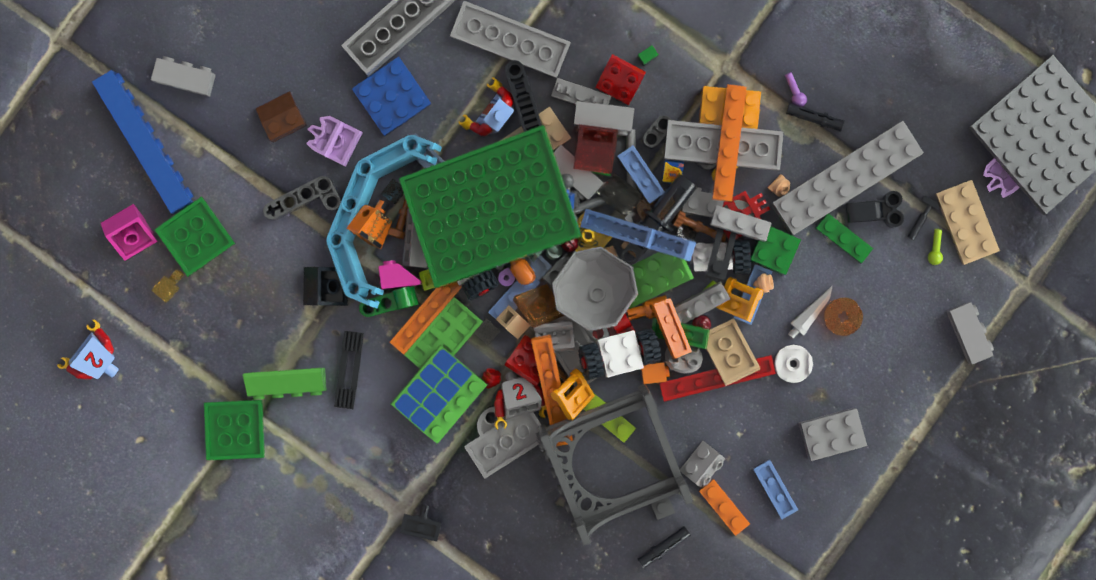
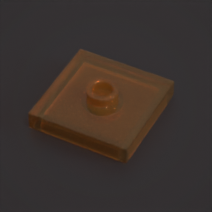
[513,284,565,328]

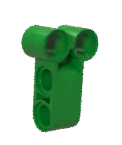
[359,286,419,317]

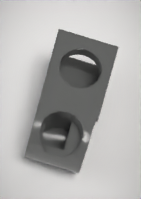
[542,253,570,290]

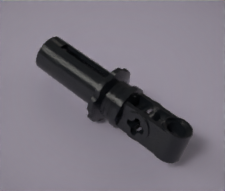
[621,173,697,265]

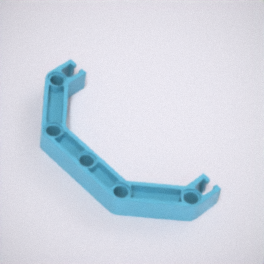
[326,135,442,308]

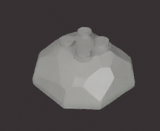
[552,247,638,331]

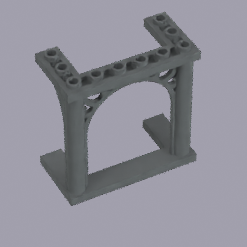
[536,384,694,545]

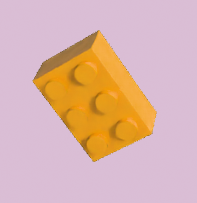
[699,86,761,129]

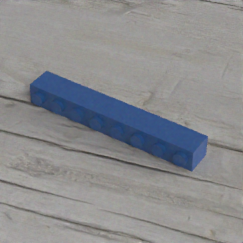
[92,70,194,214]

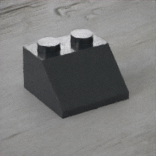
[303,267,348,306]

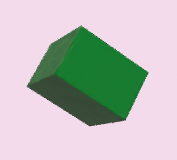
[637,45,659,66]

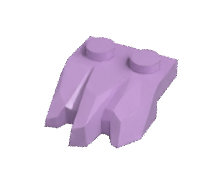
[306,116,363,167]
[983,158,1020,198]

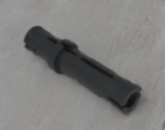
[786,103,844,132]
[638,526,691,569]

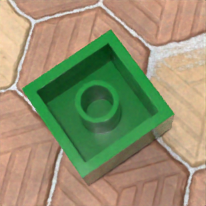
[751,226,801,276]

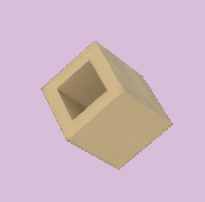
[496,305,531,339]

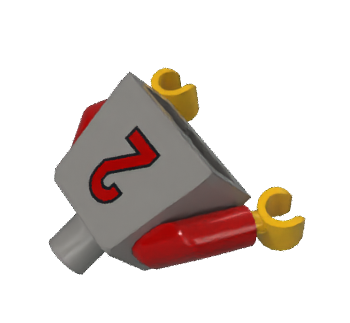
[494,371,546,430]

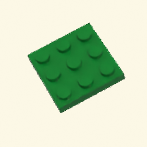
[155,196,236,277]
[204,400,265,460]

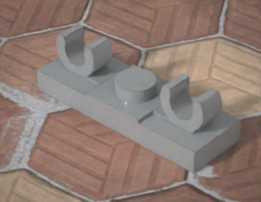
[551,78,611,105]
[674,281,730,323]

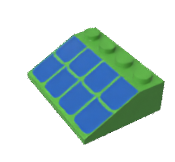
[390,345,487,444]

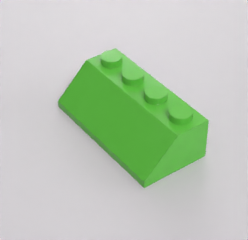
[243,368,327,400]

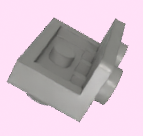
[682,187,724,218]
[534,320,575,352]
[680,441,725,488]

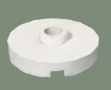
[774,345,813,383]

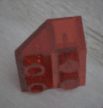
[573,124,618,174]

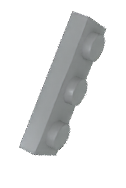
[710,205,771,242]

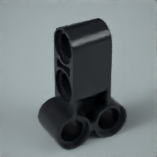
[846,191,904,228]

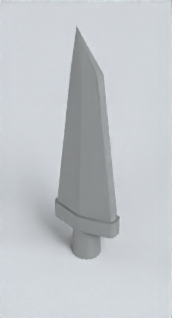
[788,285,833,339]

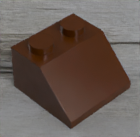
[256,91,307,143]

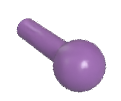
[785,72,807,107]

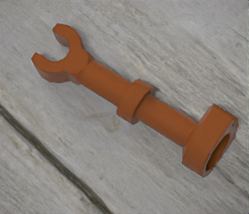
[387,198,409,240]
[671,210,727,243]

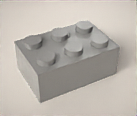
[798,408,867,461]

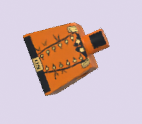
[346,199,392,249]

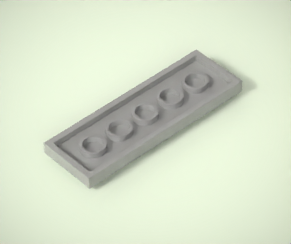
[450,1,571,79]
[664,120,783,171]

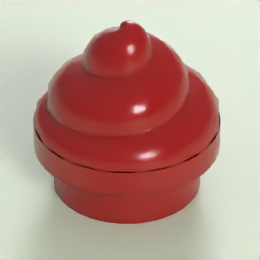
[482,368,501,389]

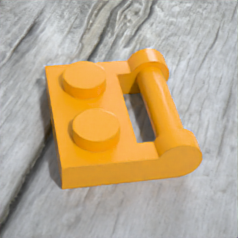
[716,277,763,322]
[551,369,595,420]

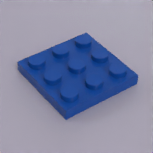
[352,56,431,136]

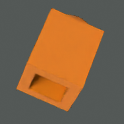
[641,362,670,384]

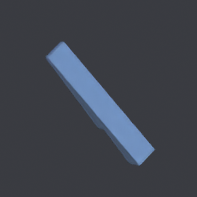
[580,209,696,261]

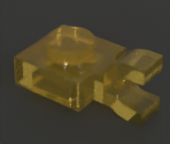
[152,270,185,303]

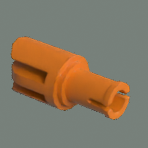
[509,258,536,285]
[626,295,667,321]

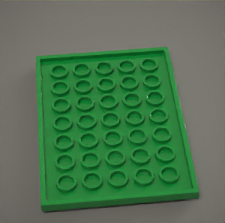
[399,125,582,288]

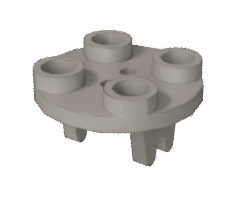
[664,345,703,373]

